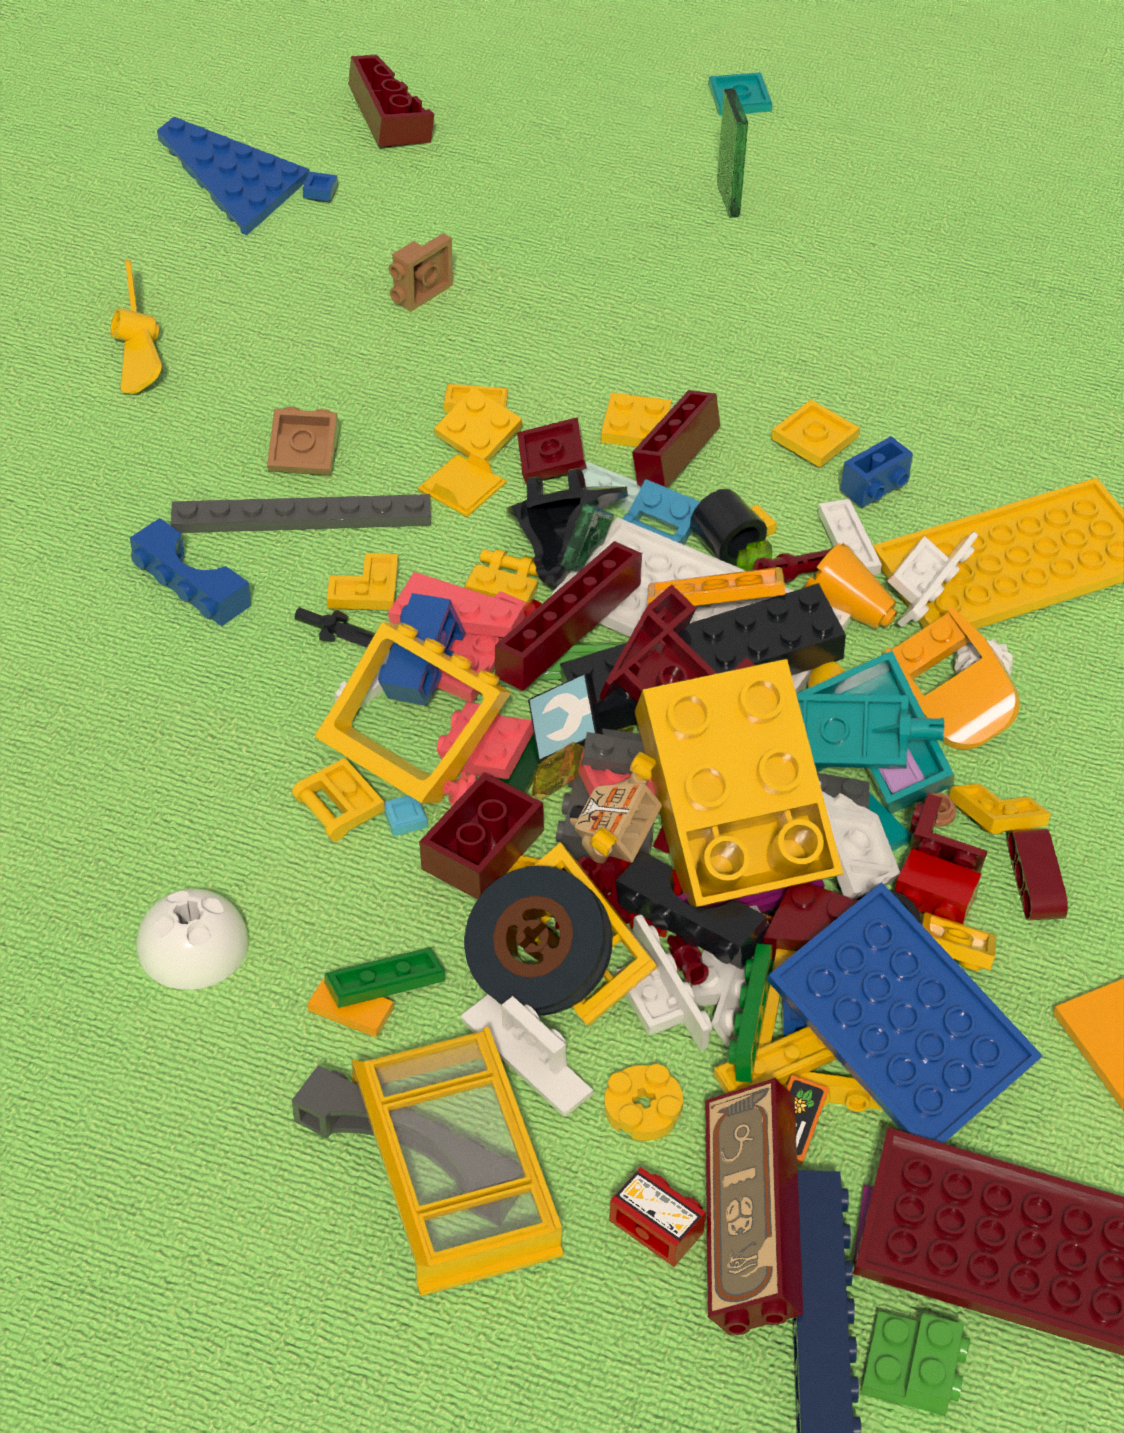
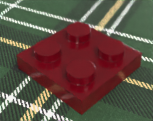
[517,417,587,483]

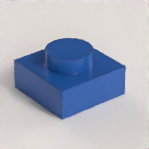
[302,172,338,201]

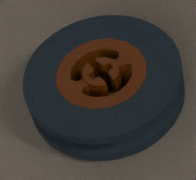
[464,866,613,1015]

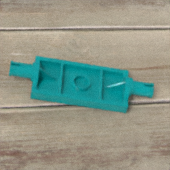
[796,693,944,769]

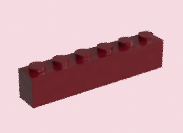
[495,541,642,691]

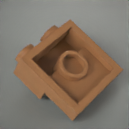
[388,233,453,312]
[267,407,340,475]

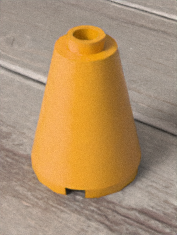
[804,542,898,629]

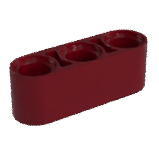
[1008,828,1068,921]

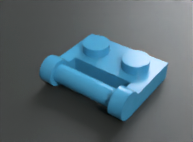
[622,479,700,545]

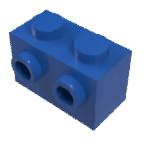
[840,436,913,508]

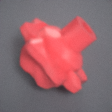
[443,772,476,808]

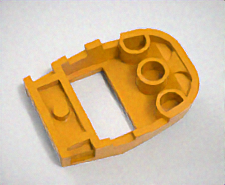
[885,607,1020,750]

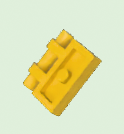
[464,549,539,603]

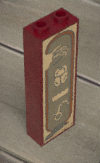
[705,1078,803,1335]

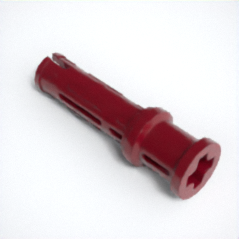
[753,547,834,583]

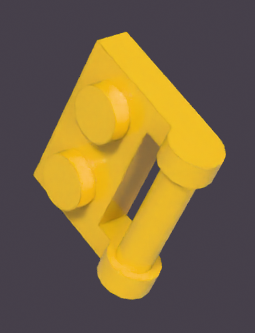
[291,757,385,841]

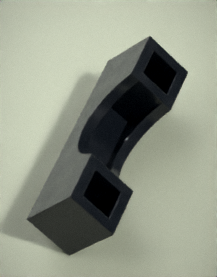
[616,851,767,970]

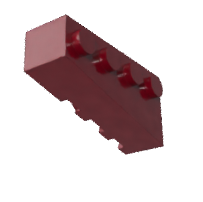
[348,55,435,147]

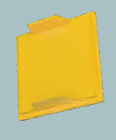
[418,453,507,517]

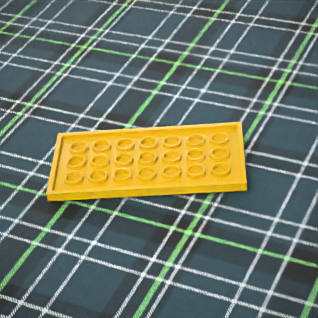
[872,478,1124,629]

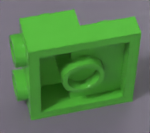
[861,1311,970,1416]

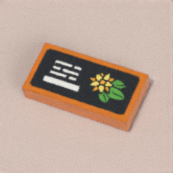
[787,1075,829,1165]

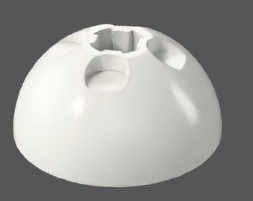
[136,888,249,990]

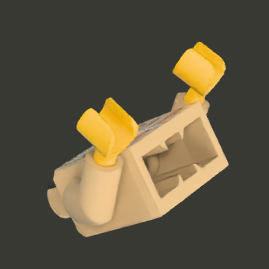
[570,752,662,863]

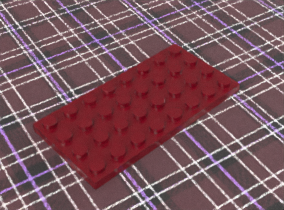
[853,1127,1124,1356]

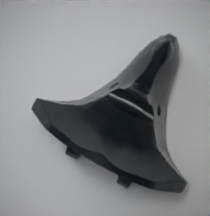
[506,468,628,590]

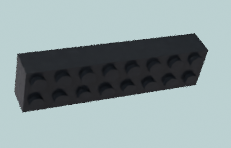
[560,583,846,730]

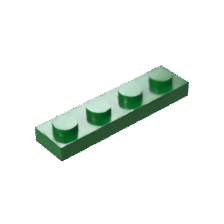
[728,944,773,1083]

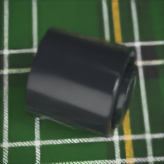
[690,489,767,566]

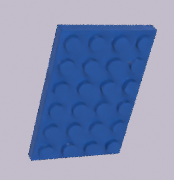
[766,882,1043,1143]

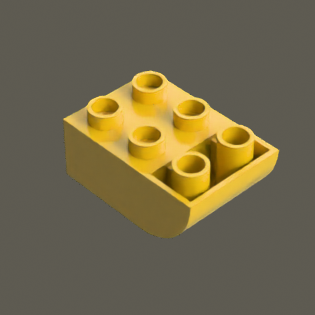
[635,659,843,907]

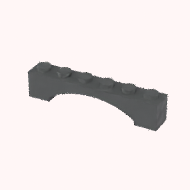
[292,1065,524,1227]

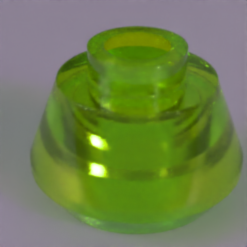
[737,540,772,571]

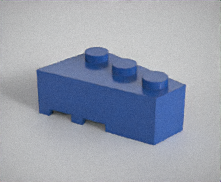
[378,593,466,706]

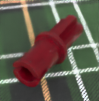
[667,935,709,985]

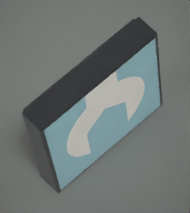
[528,673,603,765]

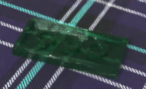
[717,88,748,218]

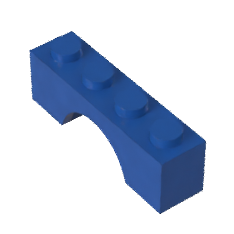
[130,518,251,627]

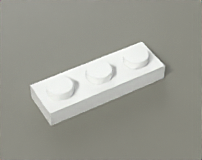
[818,499,882,575]

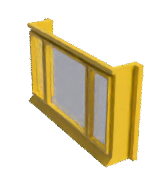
[351,1026,564,1297]

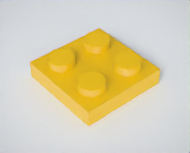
[434,387,523,462]
[601,392,672,447]
[771,400,860,468]
[921,912,997,971]

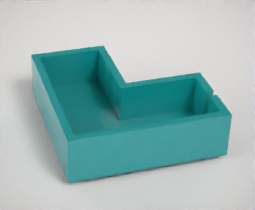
[799,651,954,814]

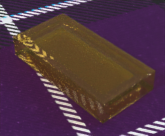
[531,742,584,800]

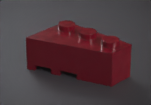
[763,883,858,961]

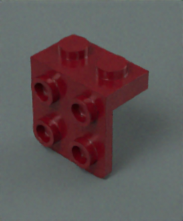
[909,793,987,873]

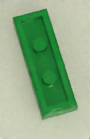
[324,947,445,1008]

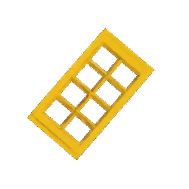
[533,842,659,1026]

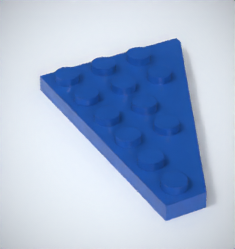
[157,117,310,236]

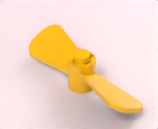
[110,259,162,395]

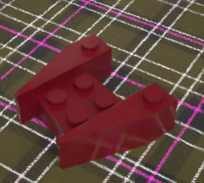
[599,584,756,703]

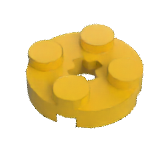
[604,1064,683,1141]

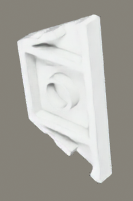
[819,781,900,899]

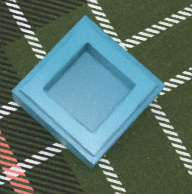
[384,795,428,836]

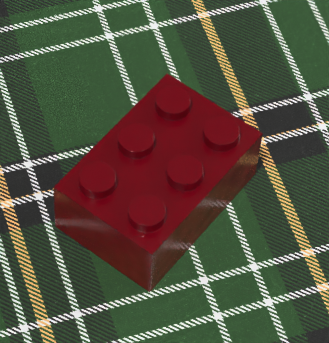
[419,772,544,900]

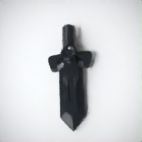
[294,607,375,648]

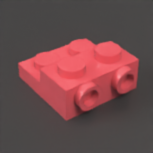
[437,702,534,779]

